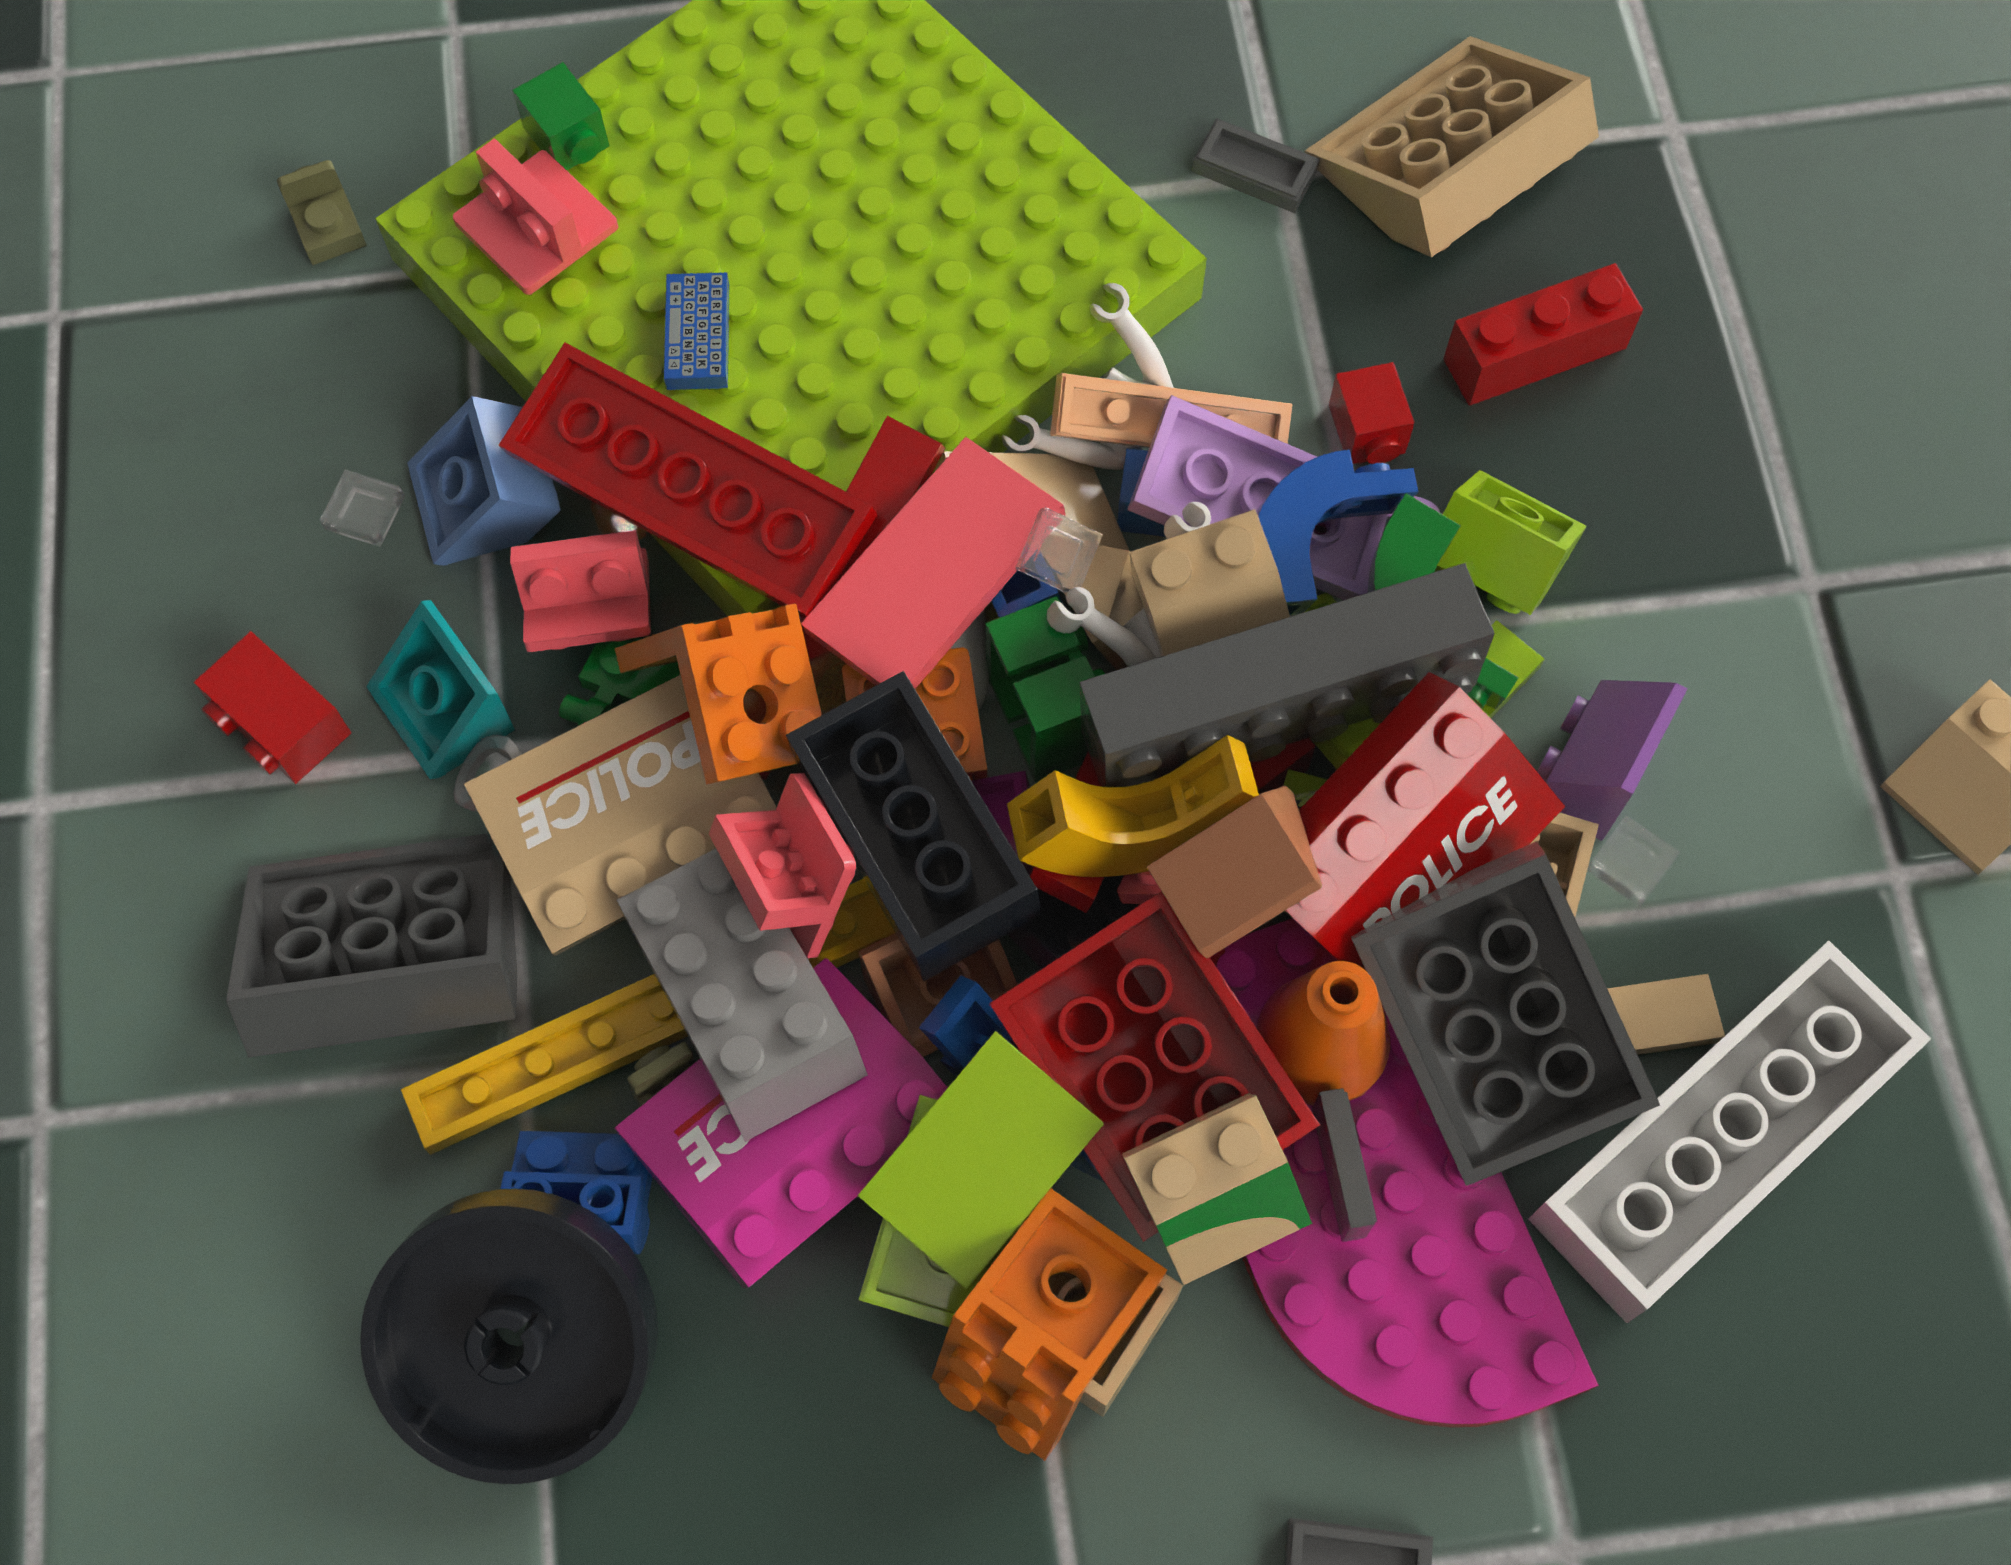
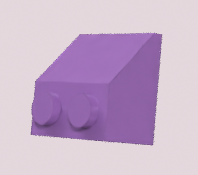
[1537,680,1688,841]

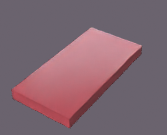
[801,437,1066,689]

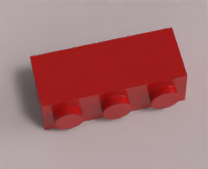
[1443,263,1643,406]

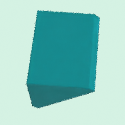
[366,600,515,779]

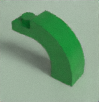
[1368,493,1519,710]

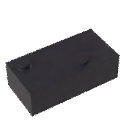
[786,671,1042,981]

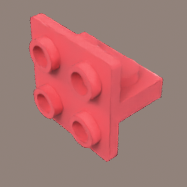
[453,138,618,295]
[510,530,651,652]
[709,773,856,959]

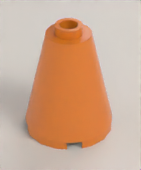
[1256,961,1390,1106]

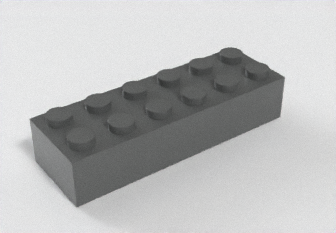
[1080,563,1495,787]

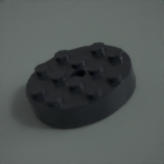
[360,1189,658,1484]

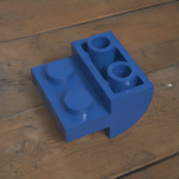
[500,1131,652,1254]

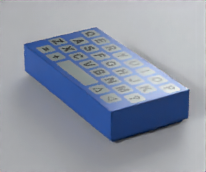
[664,272,729,390]

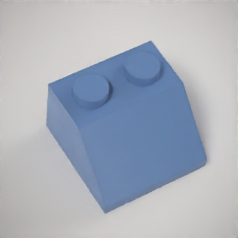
[407,396,561,566]

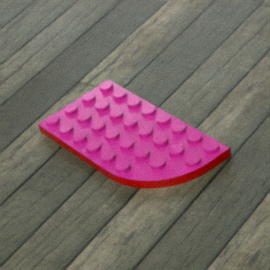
[1216,918,1599,1428]

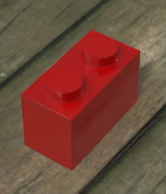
[193,631,352,784]

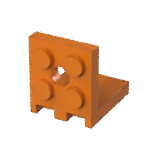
[615,604,822,785]
[932,1188,1167,1461]

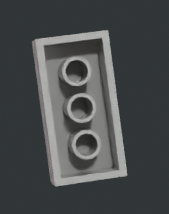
[617,849,868,1142]

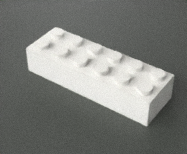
[1528,941,1931,1323]

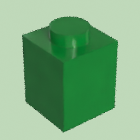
[512,62,610,170]

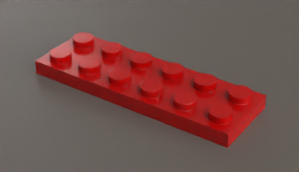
[499,342,878,618]

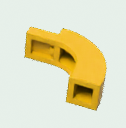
[1007,735,1259,877]

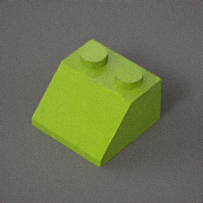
[1435,470,1587,615]

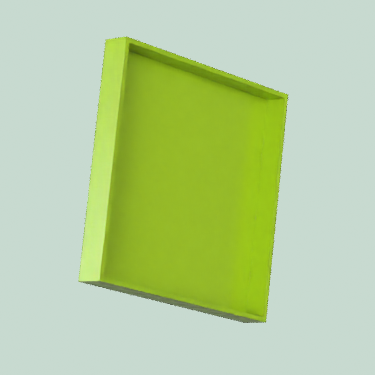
[375,0,1207,616]

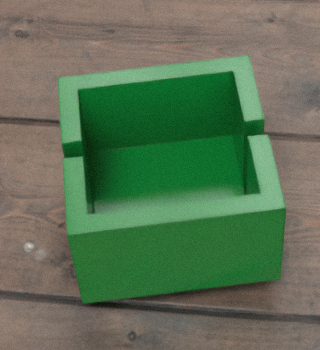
[986,596,1105,782]

